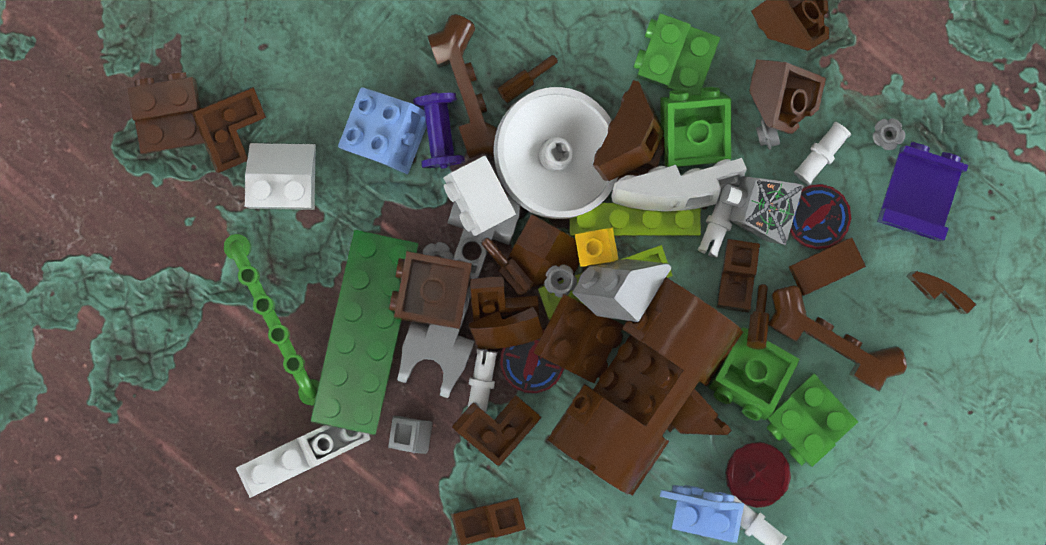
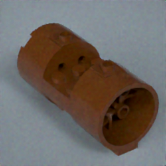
[547,277,743,496]

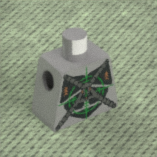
[720,176,804,245]

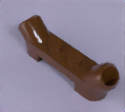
[427,14,498,159]
[768,285,907,392]

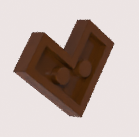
[191,87,266,173]
[470,276,540,321]
[452,395,542,467]

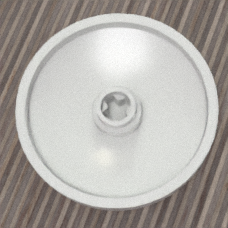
[494,87,618,219]

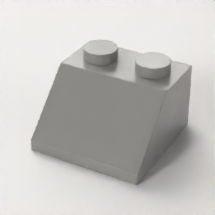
[572,259,672,322]

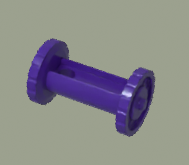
[413,92,465,169]

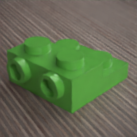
[633,13,721,95]
[660,87,731,167]
[708,327,800,421]
[766,373,858,467]

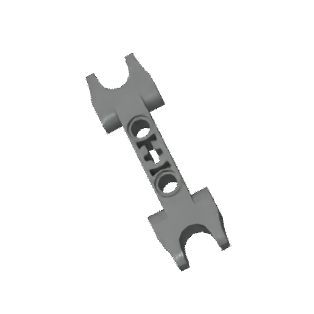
[397,195,520,398]

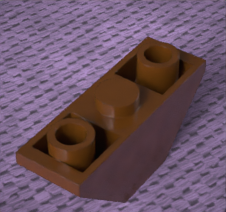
[593,80,664,181]

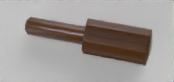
[497,55,558,104]
[481,238,533,295]
[747,284,770,350]

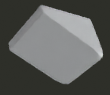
[388,415,432,454]

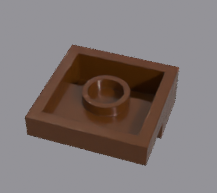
[127,72,204,155]
[389,251,472,330]
[534,294,623,383]

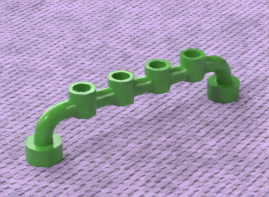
[224,234,319,406]

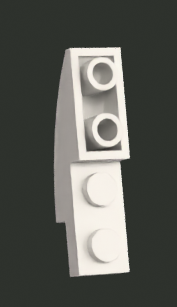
[611,158,747,211]
[236,425,371,498]

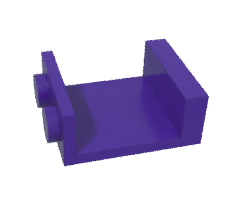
[877,142,969,241]

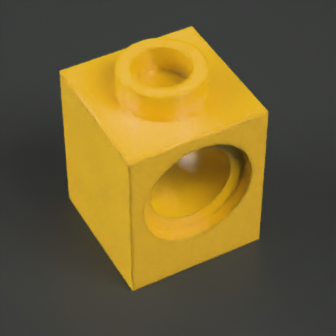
[575,227,618,267]

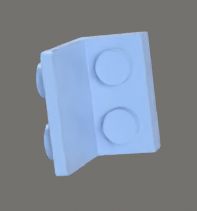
[338,87,427,174]
[660,485,744,543]

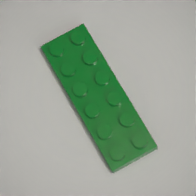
[311,229,418,436]

